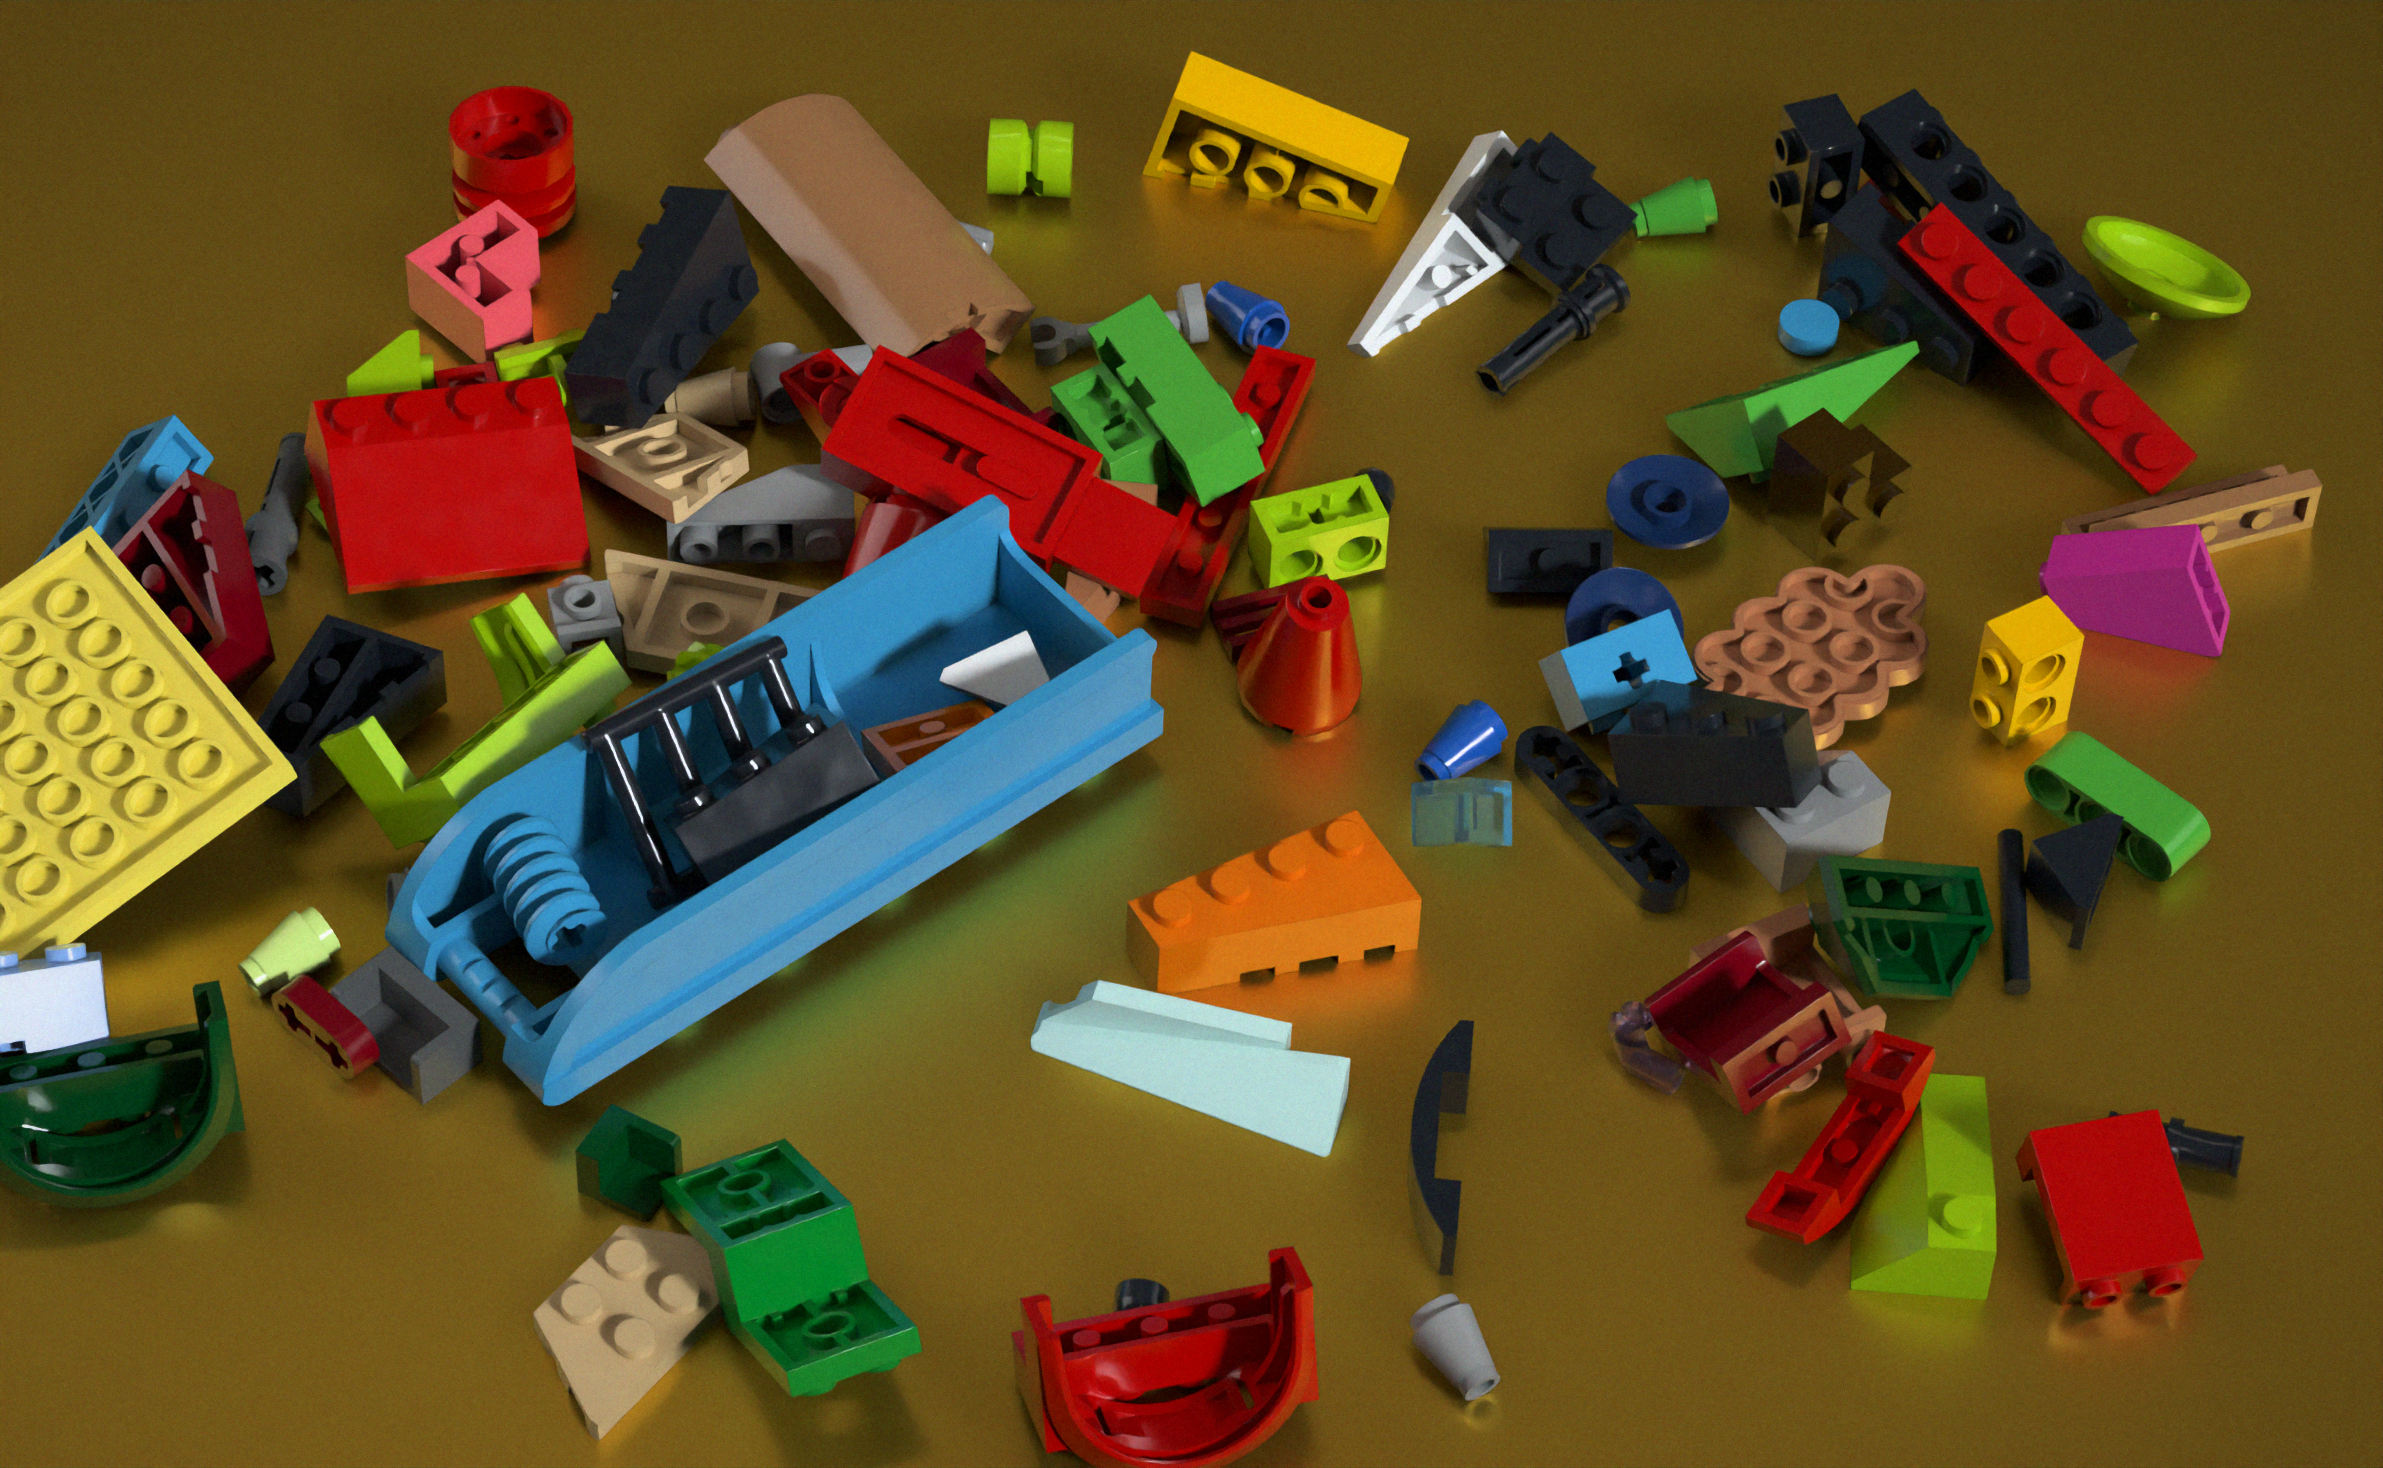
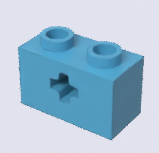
[1538,609,1698,735]

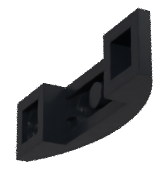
[1407,1020,1474,1276]

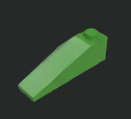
[1665,340,1920,484]

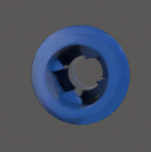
[1205,281,1290,354]
[1414,699,1508,790]

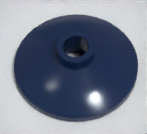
[1606,454,1729,549]
[1563,567,1684,683]

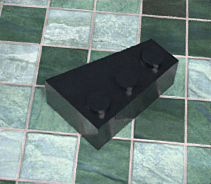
[1816,182,2000,387]
[1607,680,1822,808]

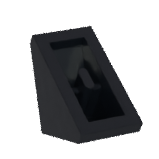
[2025,813,2124,951]

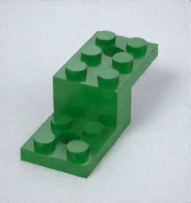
[659,1139,922,1398]

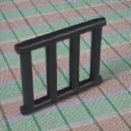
[580,636,803,911]

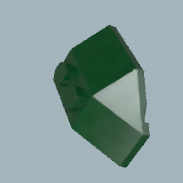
[1804,855,1994,1001]

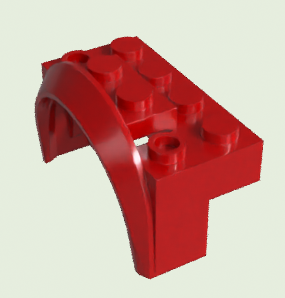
[1011,1246,1319,1468]

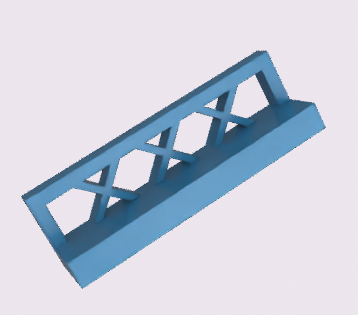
[34,414,214,565]

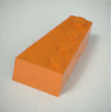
[1126,809,1422,995]

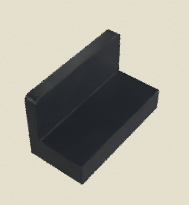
[1483,527,1613,592]

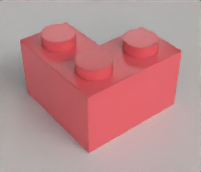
[405,199,541,366]

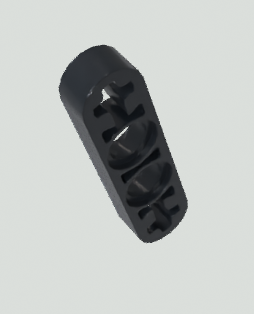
[1514,726,1690,913]

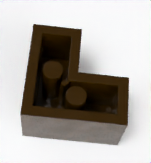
[1765,408,1912,562]

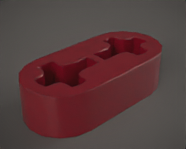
[272,974,380,1080]

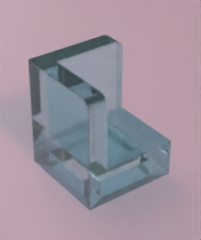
[1411,777,1512,848]

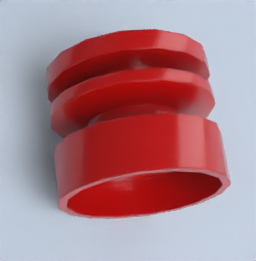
[448,86,577,239]

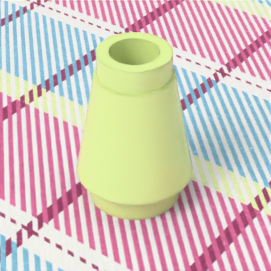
[238,906,341,997]

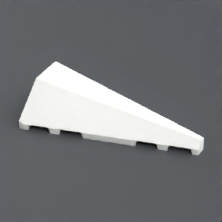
[1346,130,1519,358]

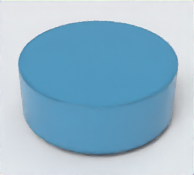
[1778,299,1839,356]

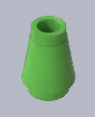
[1627,175,1718,238]

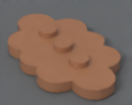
[1690,564,1929,750]

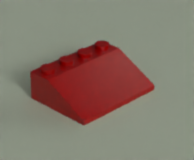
[304,376,591,595]

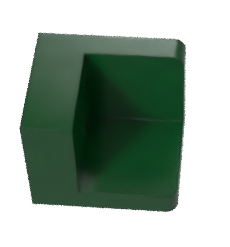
[575,1104,683,1222]

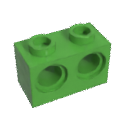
[1050,362,1170,493]

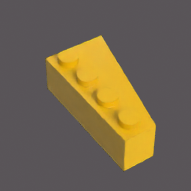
[1142,51,1410,224]

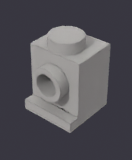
[547,575,624,668]

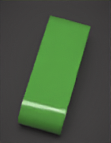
[2024,731,2211,882]

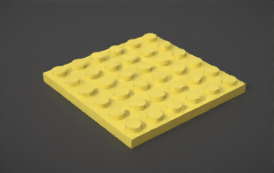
[0,525,298,961]

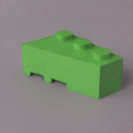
[1087,294,1266,507]

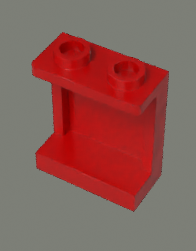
[2015,1109,2204,1309]

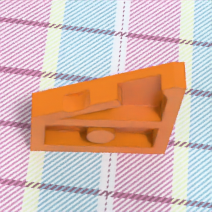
[860,698,995,778]

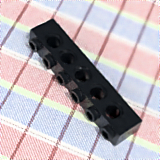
[1857,88,2139,378]

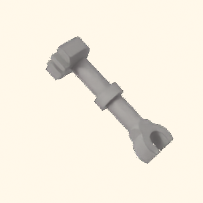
[1029,283,1209,366]

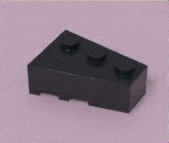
[256,614,447,818]
[663,702,881,888]

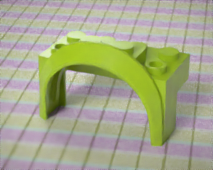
[319,592,632,850]

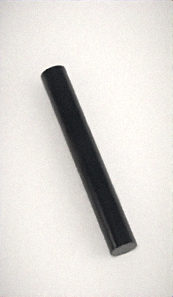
[1997,829,2031,995]

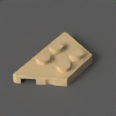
[571,412,749,525]
[604,549,822,674]
[533,1225,723,1441]

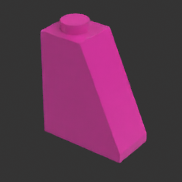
[2039,524,2231,657]

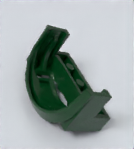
[0,980,245,1209]

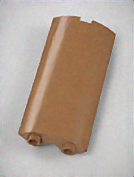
[704,93,1036,359]

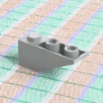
[666,464,855,565]

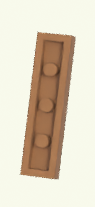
[2060,464,2323,554]

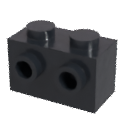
[1767,93,1865,238]

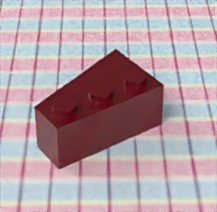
[111,469,276,700]

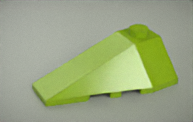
[1850,1073,1997,1300]

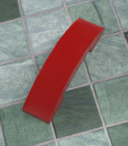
[1745,1030,1936,1245]

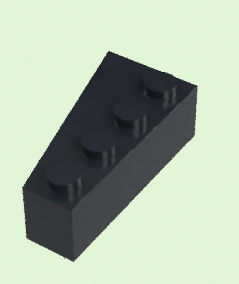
[563,186,760,429]

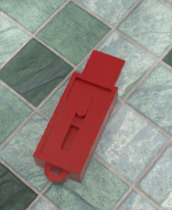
[818,344,1179,602]

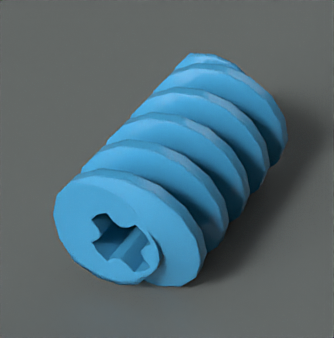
[483,816,608,965]

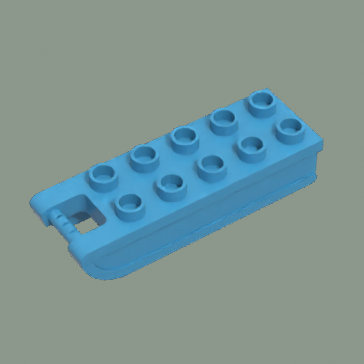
[384,494,1164,1106]

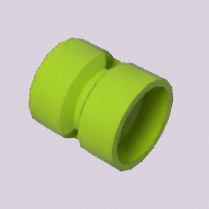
[987,118,1074,198]

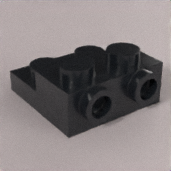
[1470,131,1638,297]

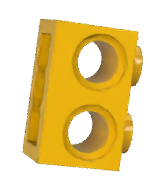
[1969,595,2085,748]

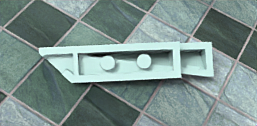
[1030,980,1351,1157]

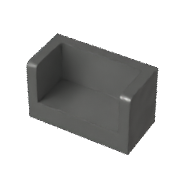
[330,946,483,1105]

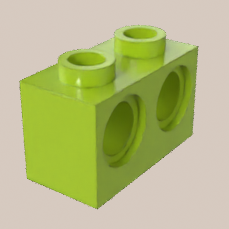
[1248,474,1389,589]

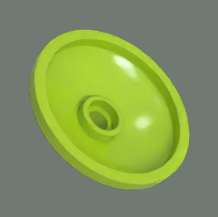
[2081,216,2251,321]

